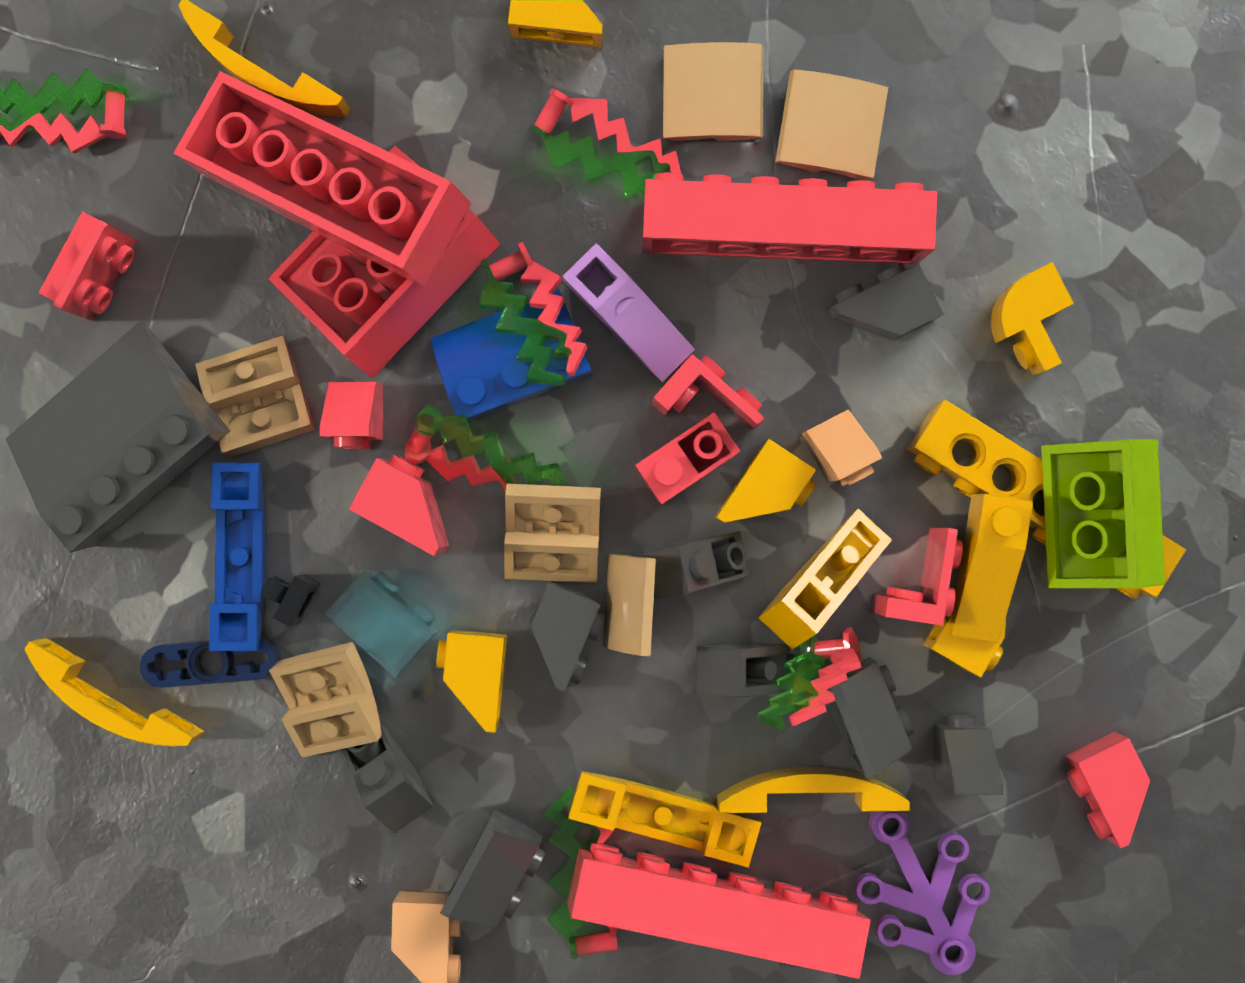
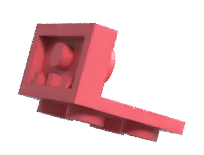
[39,211,137,321]
[651,354,765,430]
[870,528,963,626]

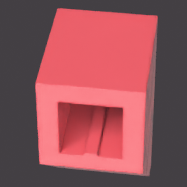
[320,382,383,450]
[635,412,741,505]
[1065,732,1150,849]

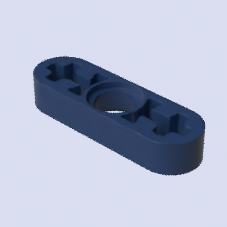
[140,636,280,688]

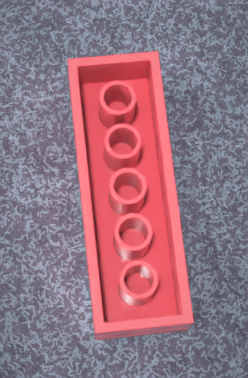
[173,71,471,287]
[642,172,937,265]
[567,843,871,979]

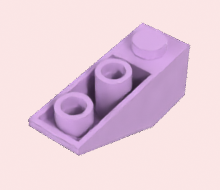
[562,243,695,383]

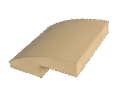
[663,42,764,142]
[775,69,889,181]
[195,335,315,459]
[504,484,601,583]
[603,554,656,656]
[269,642,382,758]

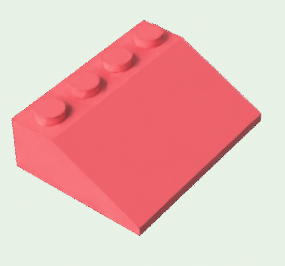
[268,146,501,379]

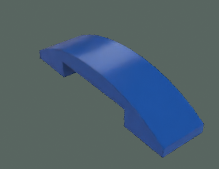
[209,463,266,651]

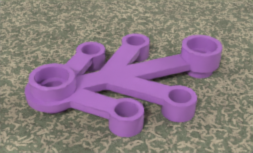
[854,811,990,975]

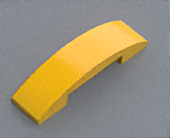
[178,0,350,117]
[24,638,205,746]
[717,766,910,813]
[568,771,762,868]

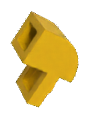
[991,262,1074,376]

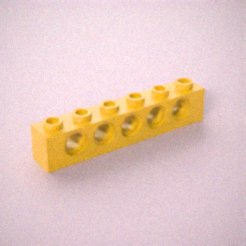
[906,399,1186,600]

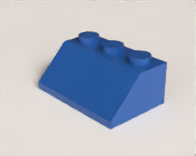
[430,289,593,425]

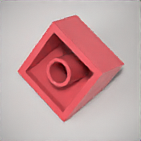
[349,455,449,556]

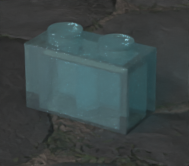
[325,570,438,677]

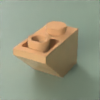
[801,409,882,486]
[391,891,462,983]

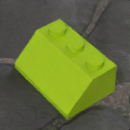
[1041,439,1165,588]

